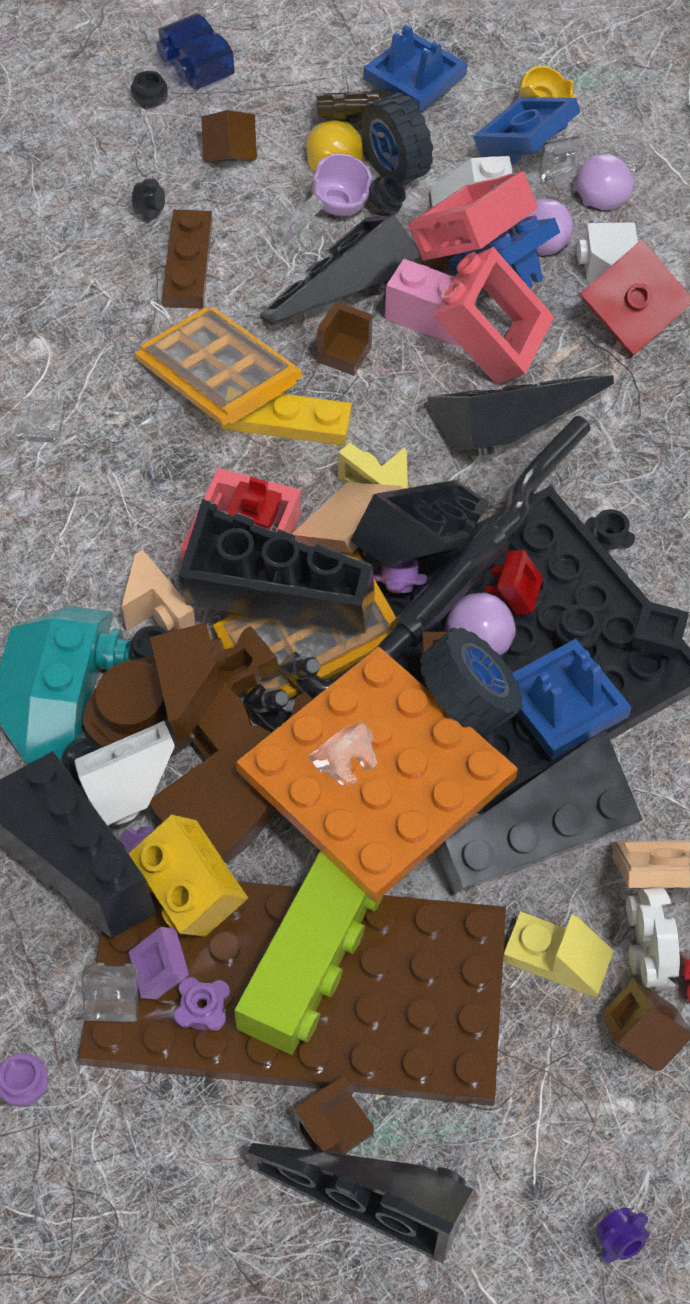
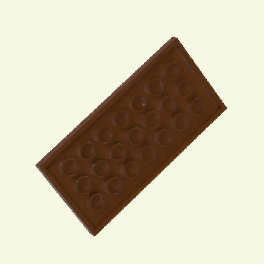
[78,881,506,1106]

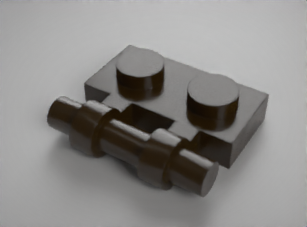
[315,90,392,120]

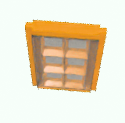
[135,307,303,426]
[213,550,396,699]

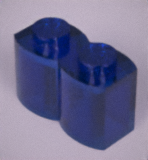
[156,13,235,89]

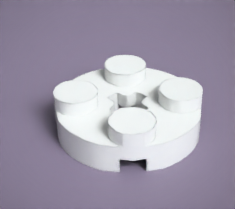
[626,887,680,992]

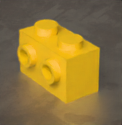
[129,815,248,936]

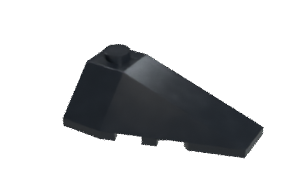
[427,375,614,456]

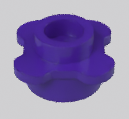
[595,1208,649,1263]

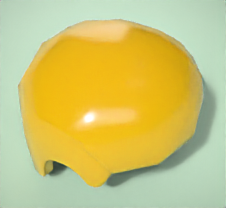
[519,66,577,98]
[306,120,363,171]

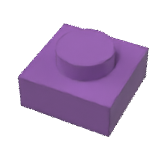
[129,927,189,999]

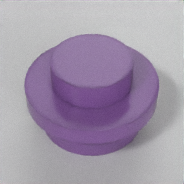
[0,1053,48,1107]

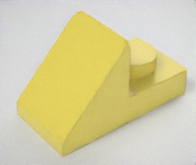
[338,442,408,489]
[503,911,614,998]

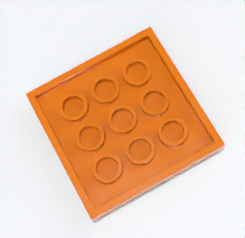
[236,646,518,902]

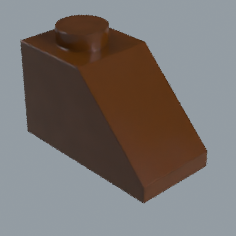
[150,622,228,742]

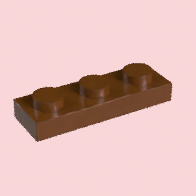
[163,209,213,309]

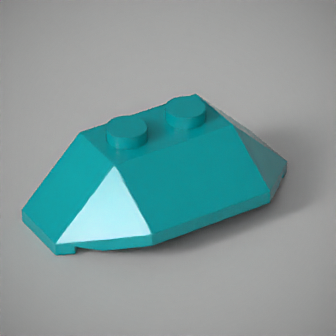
[0,606,113,765]

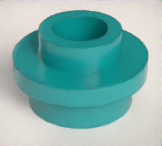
[96,628,130,671]

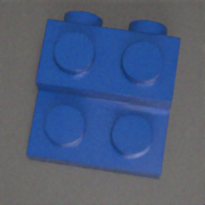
[473,97,581,165]

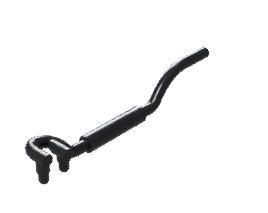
[244,416,591,730]

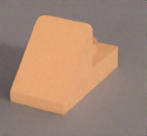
[122,550,195,632]

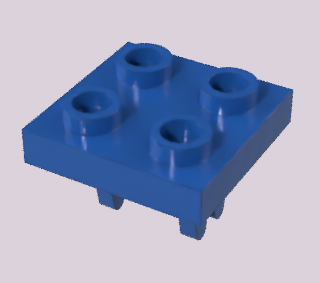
[363,24,467,112]
[448,215,560,289]
[512,639,631,760]

